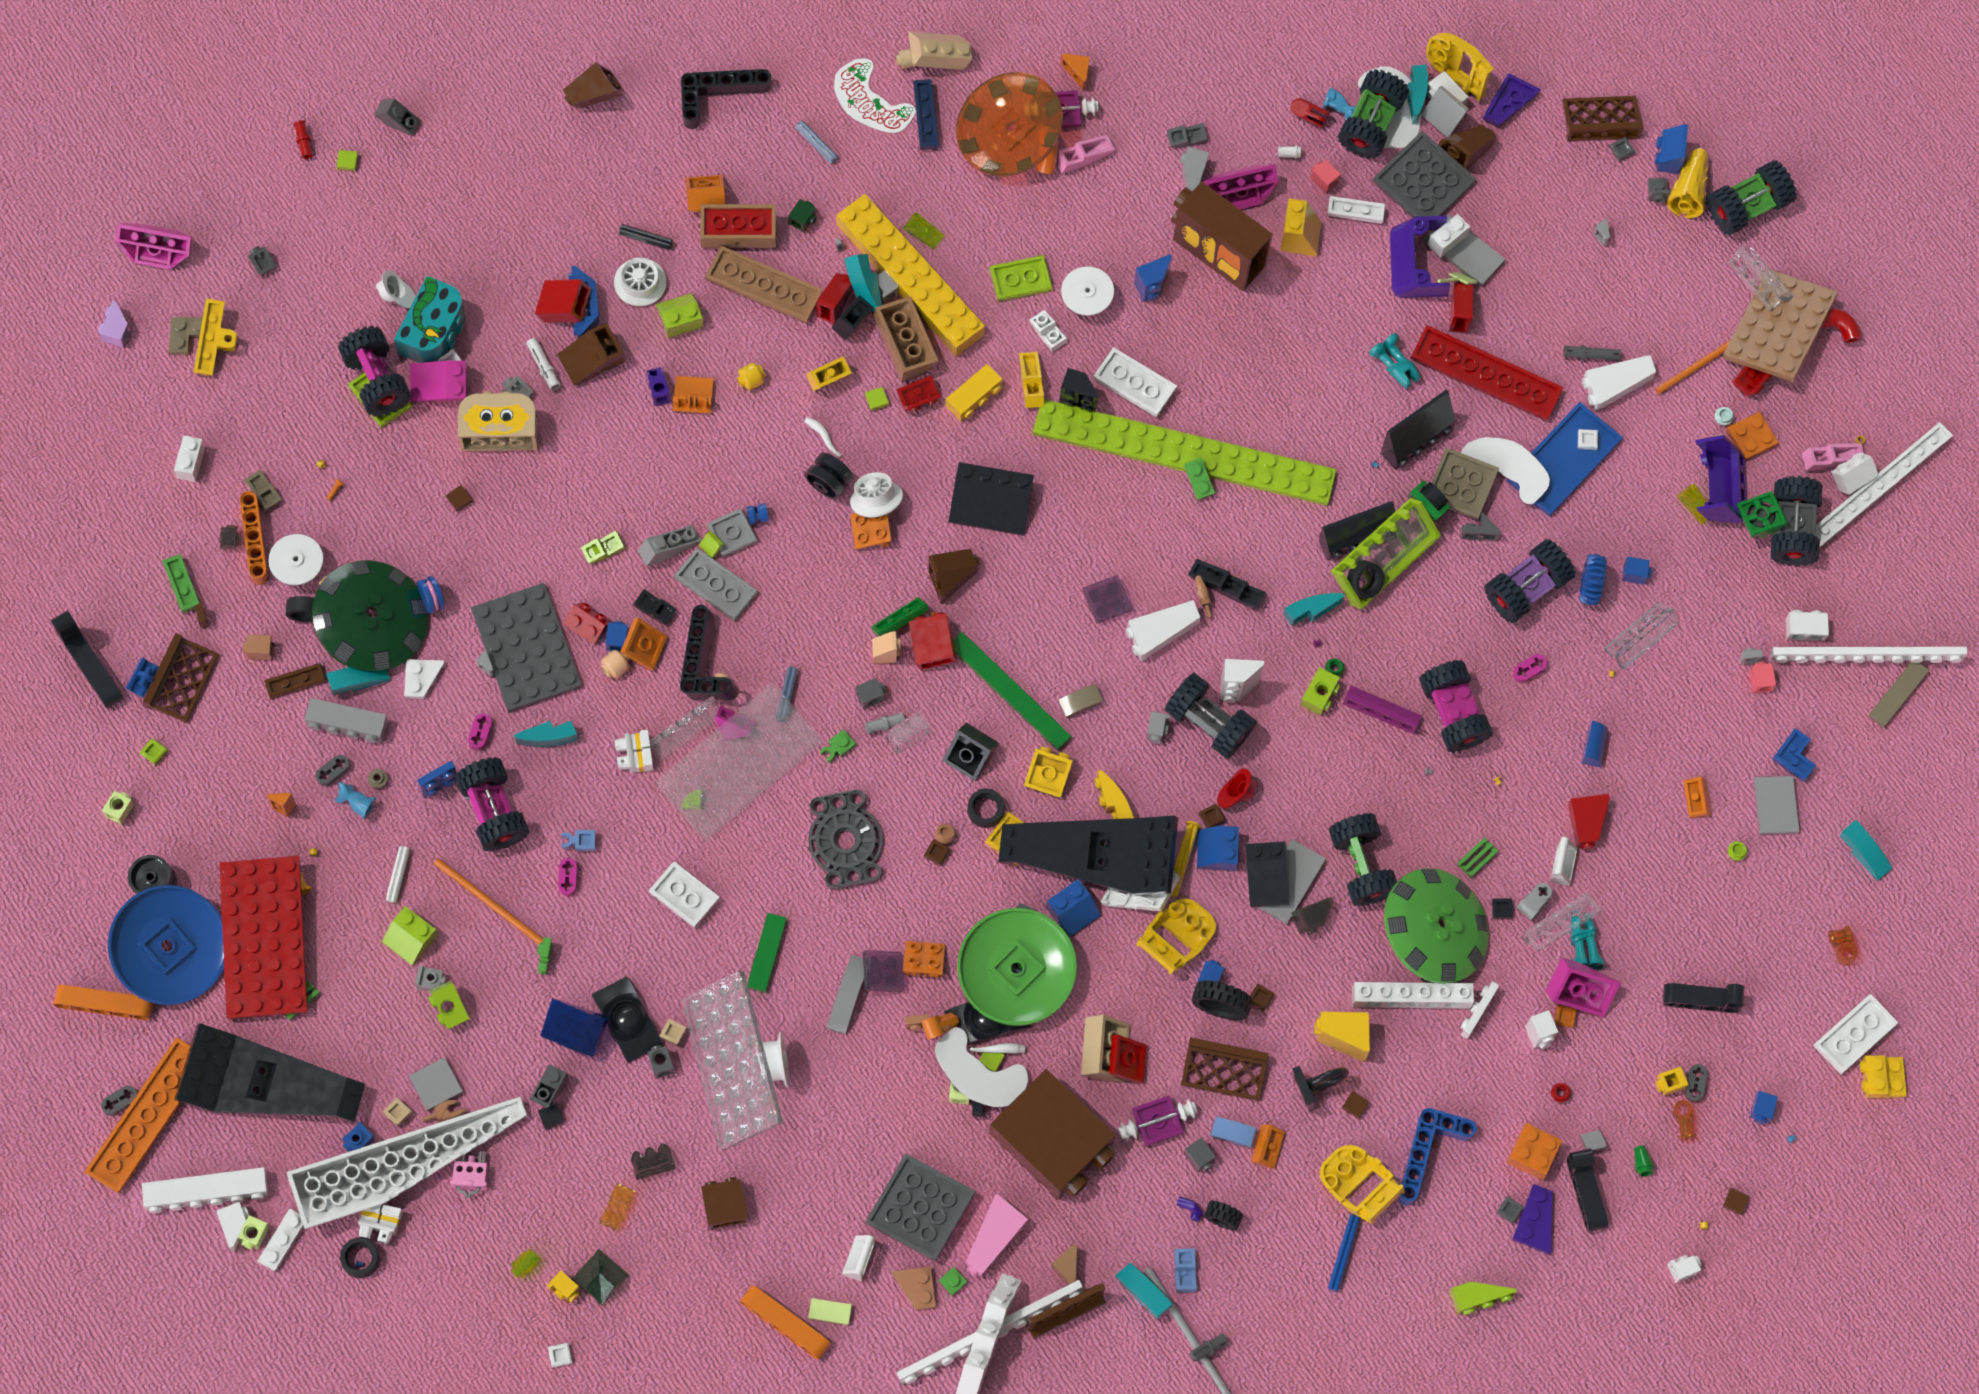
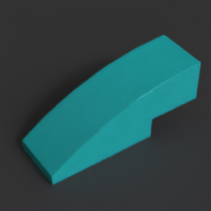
[1407,64,1428,124]
[844,254,882,313]
[1283,593,1345,626]
[326,667,391,696]
[514,721,578,747]
[1839,820,1892,881]
[1115,1263,1172,1320]

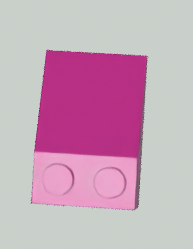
[410,361,468,402]
[1546,957,1621,1017]

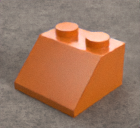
[685,174,725,212]

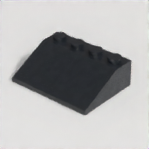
[1381,389,1456,470]
[948,462,1034,536]

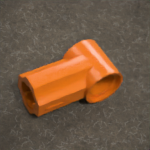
[921,1012,959,1040]

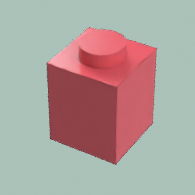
[1311,159,1341,193]
[1750,662,1776,693]

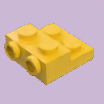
[1024,746,1074,798]
[1860,1055,1907,1098]

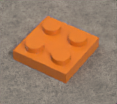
[1726,412,1779,461]
[621,618,667,670]

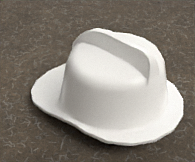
[376,270,416,308]

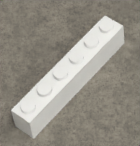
[142,1167,269,1213]

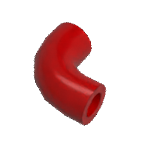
[1822,308,1862,343]

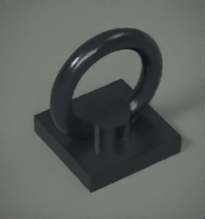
[1292,1066,1349,1112]

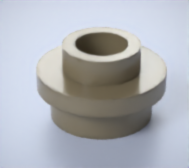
[368,769,388,789]

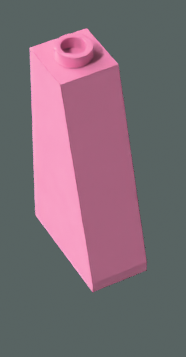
[966,1194,1028,1278]

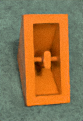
[1060,53,1090,90]

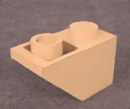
[872,631,900,664]

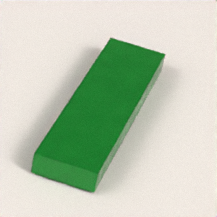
[746,913,787,993]

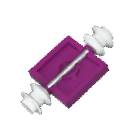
[1024,90,1098,129]
[1118,1095,1197,1147]

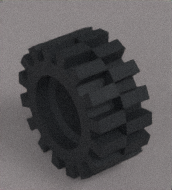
[1204,1200,1243,1231]

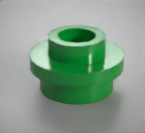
[1325,658,1344,677]

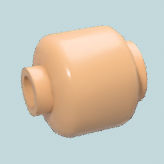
[601,650,630,679]

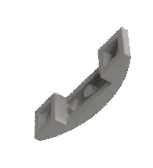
[827,955,870,1035]

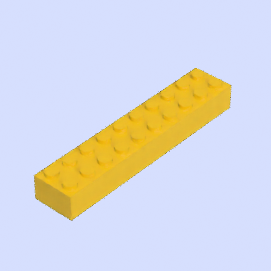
[836,194,985,357]

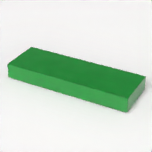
[871,597,929,637]

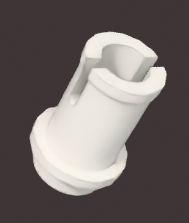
[1278,145,1301,160]

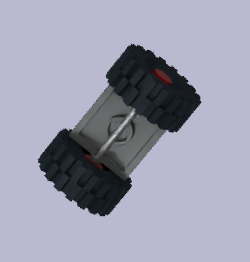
[1770,476,1823,566]
[1165,672,1257,759]

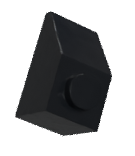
[831,295,874,341]

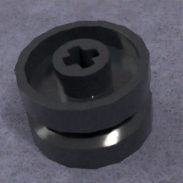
[804,452,854,500]
[127,855,177,894]

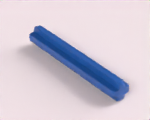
[1328,1214,1360,1292]

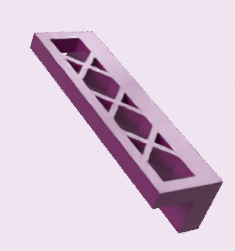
[1343,686,1422,735]

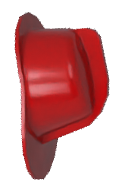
[1217,768,1258,808]

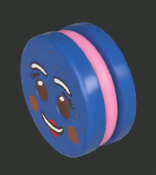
[417,576,445,614]

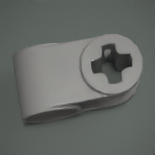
[1516,883,1552,921]

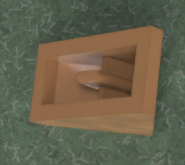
[1051,1245,1077,1285]

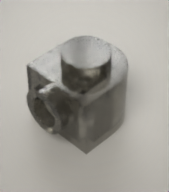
[220,525,241,550]

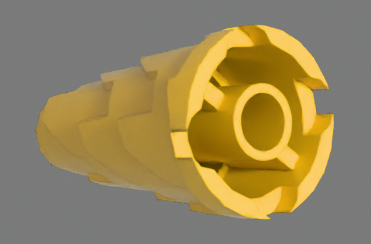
[1667,148,1709,218]

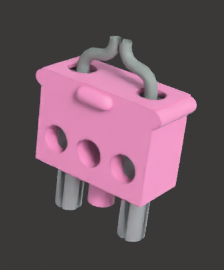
[450,1151,488,1198]

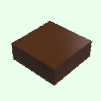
[445,485,473,512]
[195,603,209,629]
[1198,803,1225,828]
[924,839,950,866]
[1250,984,1275,1011]
[1341,1091,1369,1119]
[1722,1188,1749,1215]

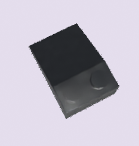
[1246,841,1290,907]

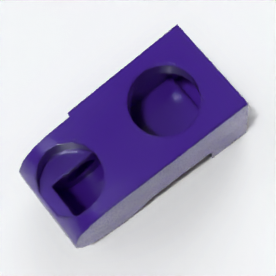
[646,367,671,406]

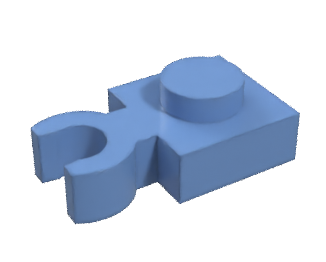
[561,830,596,851]

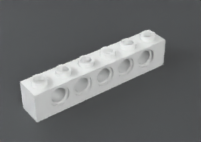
[1352,982,1474,1009]

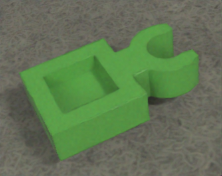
[820,729,856,763]
[537,937,553,975]

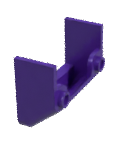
[1390,216,1450,298]
[1695,435,1746,523]

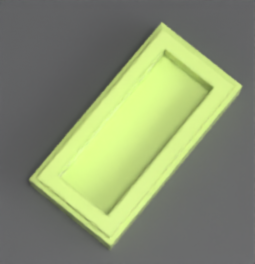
[808,1298,852,1326]

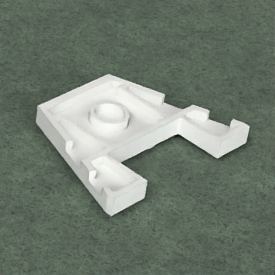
[1101,870,1180,911]

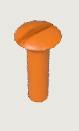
[326,479,344,501]

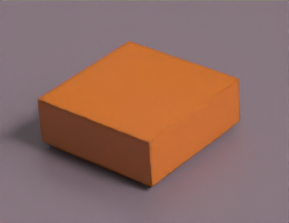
[1554,1004,1577,1028]

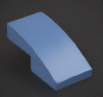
[1210,1117,1257,1148]
[1174,1248,1197,1293]

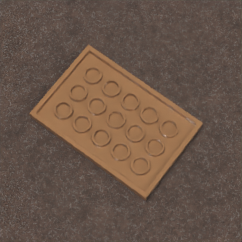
[1723,269,1838,382]

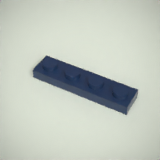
[913,79,939,150]

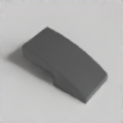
[1167,123,1208,148]

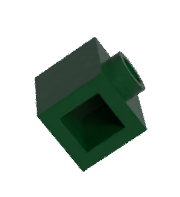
[788,199,817,233]

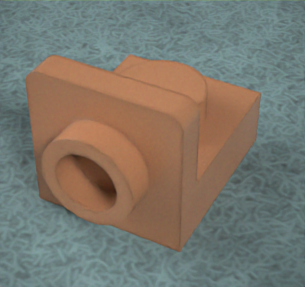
[905,1014,929,1031]

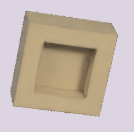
[660,1019,687,1046]
[383,1098,412,1127]

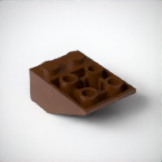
[557,322,625,386]

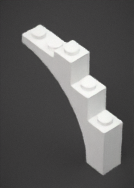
[956,1273,1021,1394]

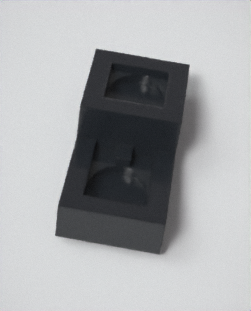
[632,589,677,625]

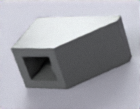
[374,98,421,136]
[530,1064,568,1109]

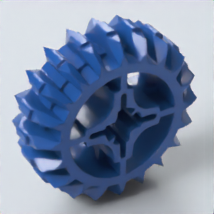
[1579,554,1607,606]

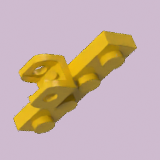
[193,298,237,376]

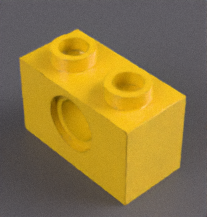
[806,356,852,391]

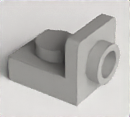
[500,375,533,397]

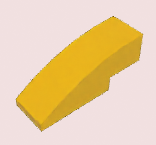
[1019,352,1044,408]

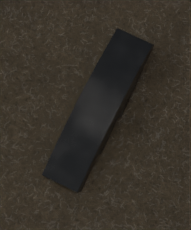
[1188,559,1267,611]

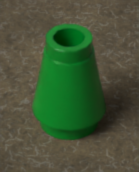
[1634,1145,1655,1177]

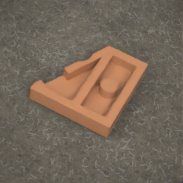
[892,1267,936,1311]

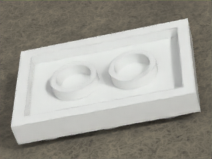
[649,862,720,928]

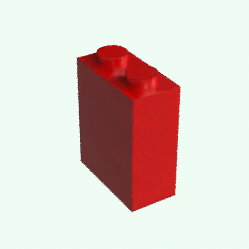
[535,279,591,323]
[909,612,957,670]

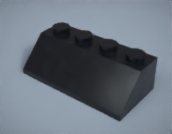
[1318,501,1396,560]

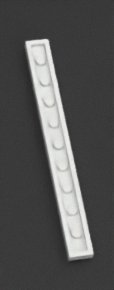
[1815,422,1953,547]
[1770,647,1967,663]
[896,1280,1084,1385]

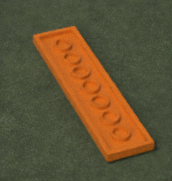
[84,1037,190,1194]

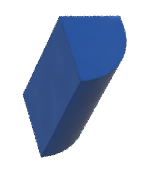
[1581,720,1608,768]

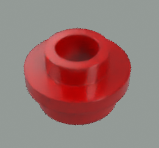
[1551,1083,1571,1103]

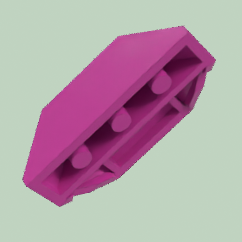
[1203,164,1279,209]
[115,223,192,270]

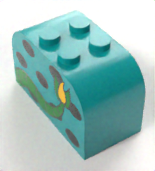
[394,276,465,363]

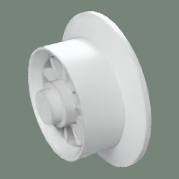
[614,258,666,307]
[1061,267,1114,316]
[850,472,903,517]
[269,534,323,585]
[760,1032,790,1088]

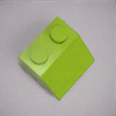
[656,293,703,338]
[382,906,438,966]

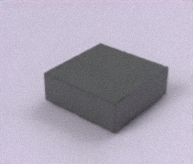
[1609,137,1635,162]
[1496,1196,1524,1224]

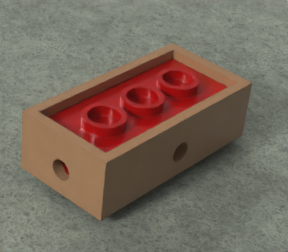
[700,204,776,248]

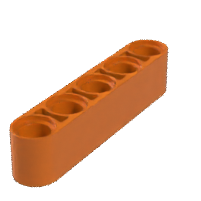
[240,491,269,585]
[53,985,153,1020]
[740,1285,831,1360]

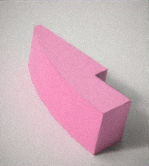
[1056,135,1115,174]
[1802,443,1864,471]

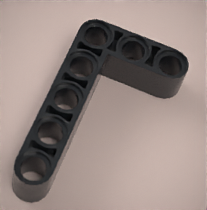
[681,69,772,129]
[680,604,739,700]
[51,610,124,709]

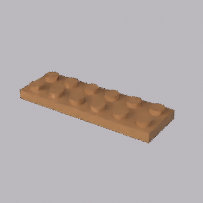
[705,246,823,324]

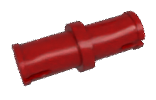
[294,120,313,159]

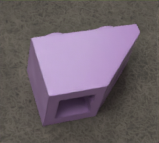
[98,301,130,347]

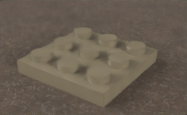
[1431,447,1499,520]

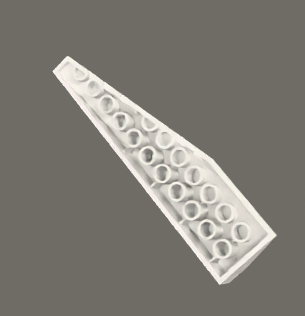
[287,1097,527,1229]

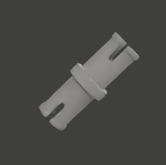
[864,712,905,734]

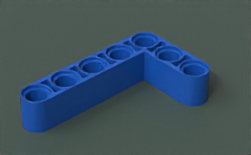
[1398,1108,1477,1206]

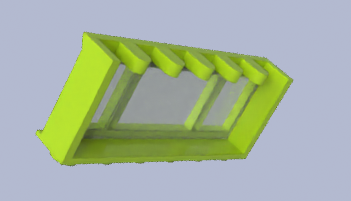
[1330,498,1441,609]

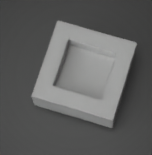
[1739,648,1763,665]

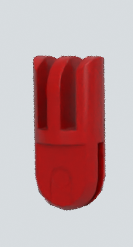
[1290,98,1331,129]

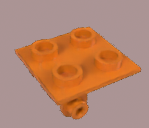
[673,376,714,414]
[850,513,892,550]
[903,941,945,978]

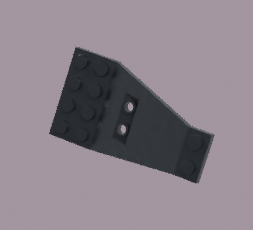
[998,815,1178,896]
[174,1023,365,1123]

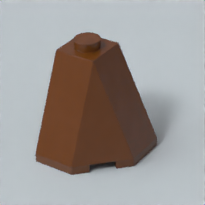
[563,62,623,108]
[1439,124,1496,170]
[927,549,980,603]

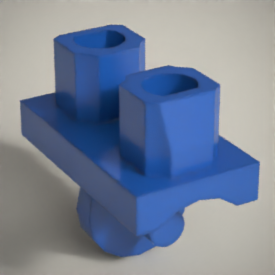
[125,657,159,698]

